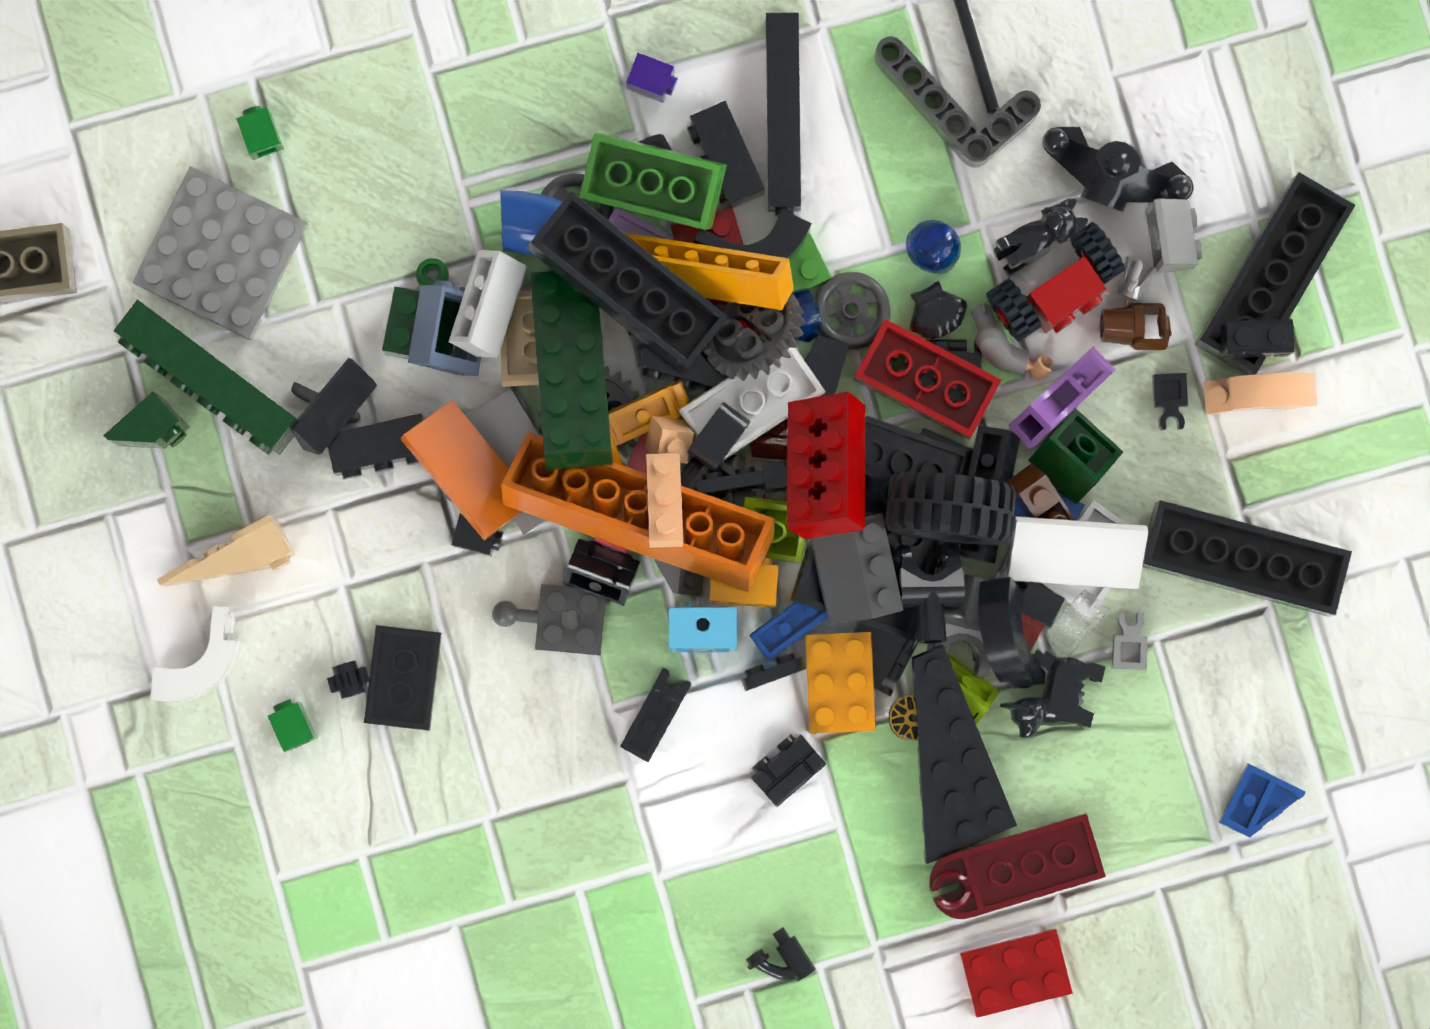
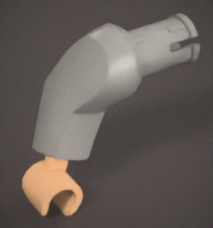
[971,304,1053,380]

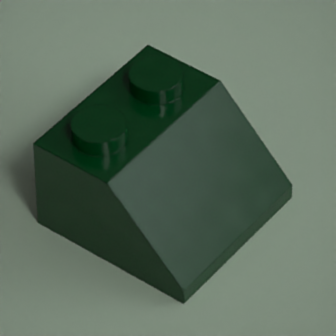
[382,286,460,359]
[103,391,189,449]
[1028,408,1124,504]

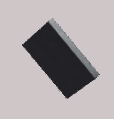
[364,625,442,731]

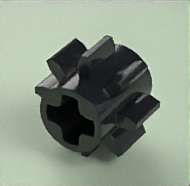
[327,660,370,699]

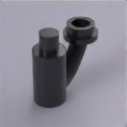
[746,927,816,981]

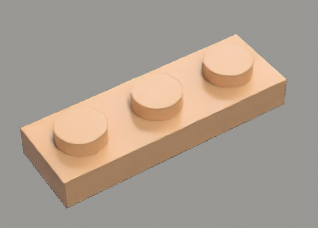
[646,453,683,548]

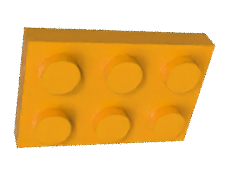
[805,632,876,734]

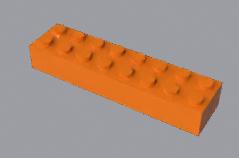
[501,432,775,592]

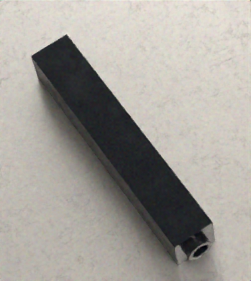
[765,13,801,217]

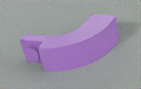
[1008,346,1115,450]

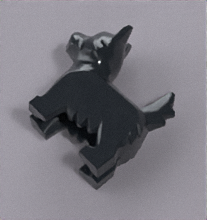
[993,199,1088,278]
[1000,649,1106,738]

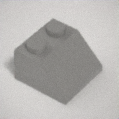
[1146,199,1202,274]

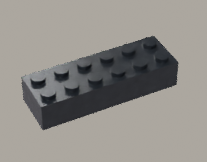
[1194,172,1356,375]
[526,191,728,373]
[1142,500,1352,617]

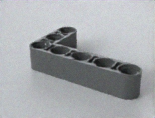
[874,36,1041,168]

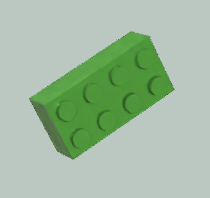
[579,133,727,230]

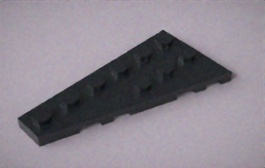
[912,644,1017,864]

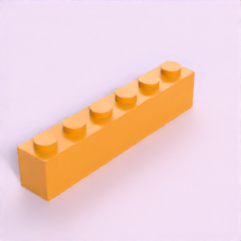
[623,232,794,310]

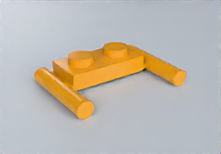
[608,380,696,466]

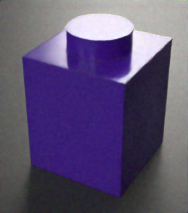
[626,53,678,103]

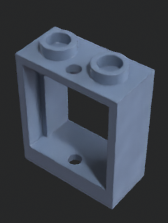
[408,280,481,376]

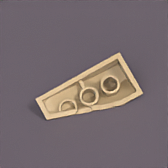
[156,515,296,587]

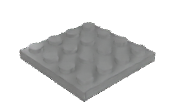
[132,166,308,340]

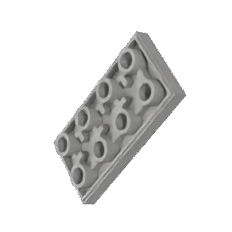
[466,388,547,535]

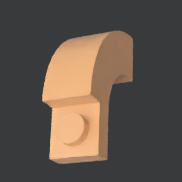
[1203,372,1317,415]

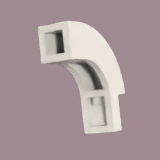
[150,606,240,702]

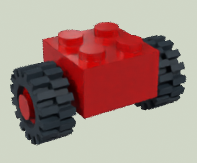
[986,222,1125,342]

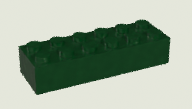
[530,271,613,470]
[113,299,297,455]

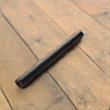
[953,0,1000,113]

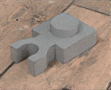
[1112,612,1147,670]

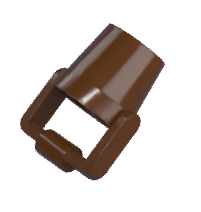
[1100,303,1172,350]

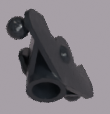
[1042,127,1194,212]

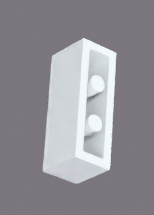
[449,250,527,358]

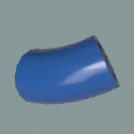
[500,190,562,257]

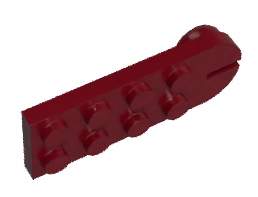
[929,813,1106,919]

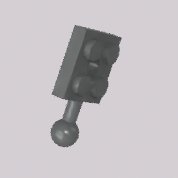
[492,584,606,656]

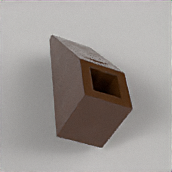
[1006,463,1076,521]

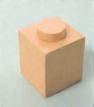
[645,416,694,464]

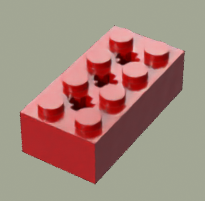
[853,319,1002,441]
[787,391,865,540]

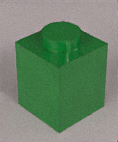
[236,106,284,160]
[268,699,317,752]

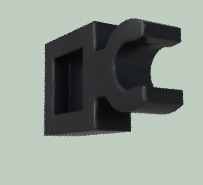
[1152,373,1188,431]

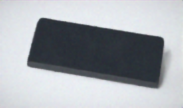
[290,358,377,455]

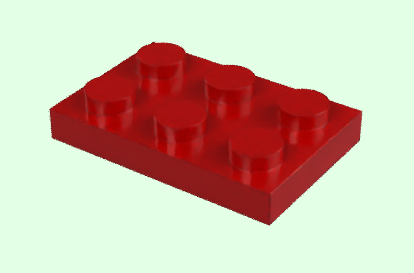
[959,929,1073,1018]

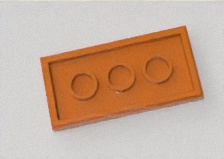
[401,400,522,541]

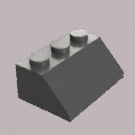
[810,512,904,625]

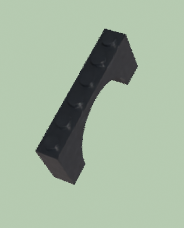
[637,335,849,396]

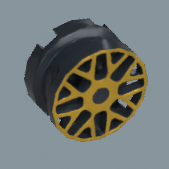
[888,695,918,741]

